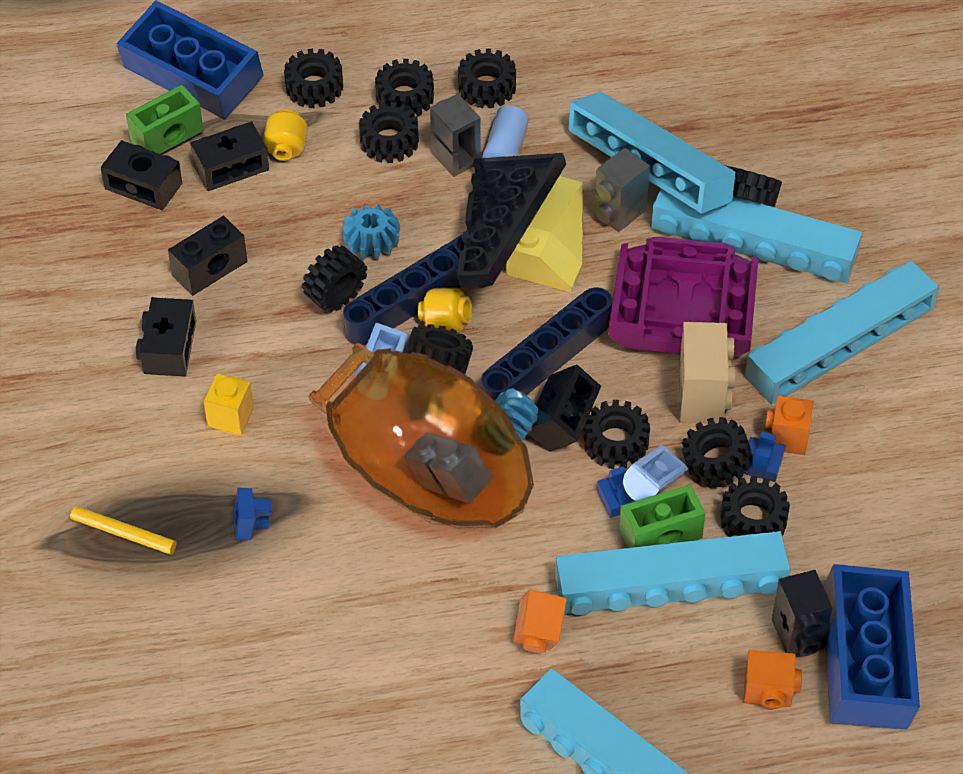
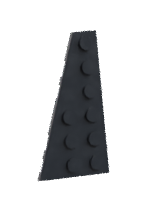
[457,153,567,288]

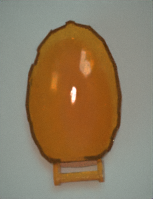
[308,343,534,532]

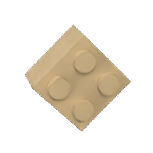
[679,322,735,424]

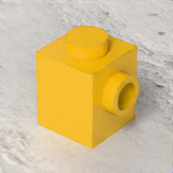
[203,374,254,435]

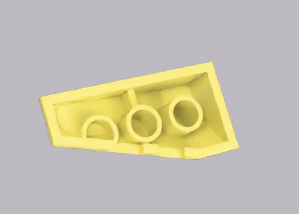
[506,176,583,293]

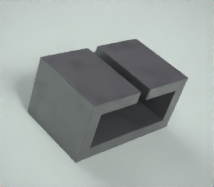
[430,94,481,177]
[594,148,650,232]
[404,432,494,503]

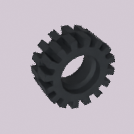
[284,48,344,108]
[458,48,516,108]
[375,58,434,117]
[359,102,419,163]
[725,165,782,207]
[302,245,367,313]
[404,324,473,380]
[584,400,650,469]
[682,417,752,487]
[720,476,790,537]

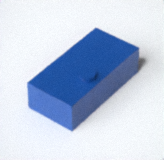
[116,0,264,120]
[823,564,920,730]

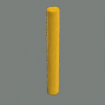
[70,506,177,555]

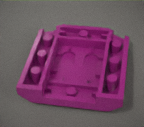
[608,237,759,358]

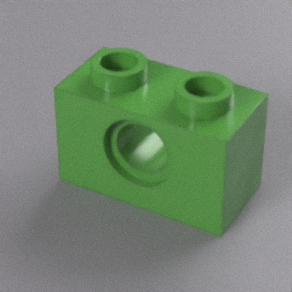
[126,85,204,154]
[619,484,705,548]

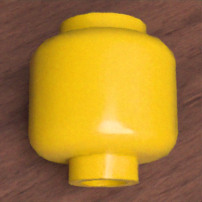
[263,109,308,160]
[418,288,472,333]

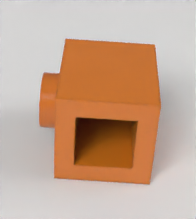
[765,395,814,455]
[513,589,567,653]
[744,650,802,709]

